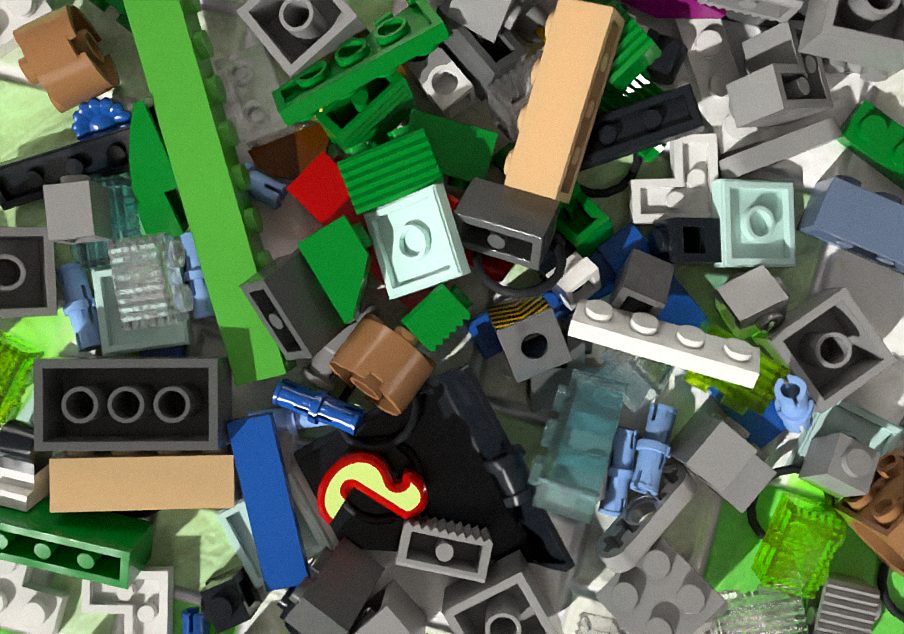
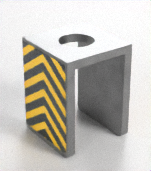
[485,294,572,383]

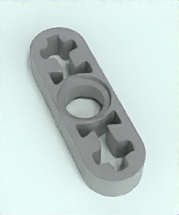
[718,116,843,179]
[596,463,697,573]

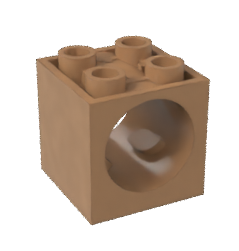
[833,448,904,577]

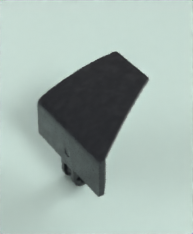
[293,363,575,572]

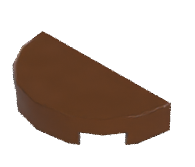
[247,123,331,180]

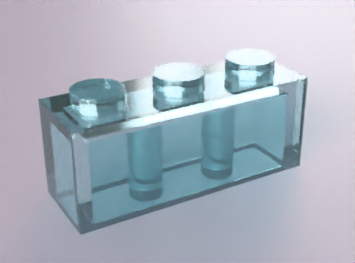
[528,368,628,524]

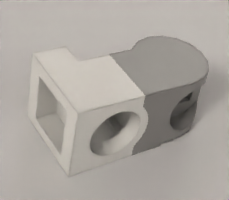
[401,47,476,120]

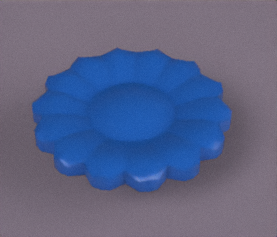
[72,97,132,139]

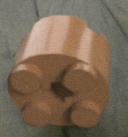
[13,4,120,113]
[329,313,436,416]

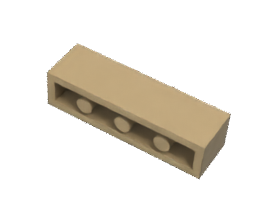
[504,0,625,204]
[49,445,240,513]

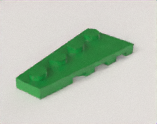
[271,0,450,127]

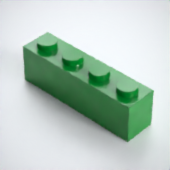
[0,497,154,590]

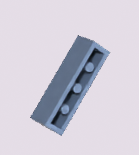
[796,175,904,275]

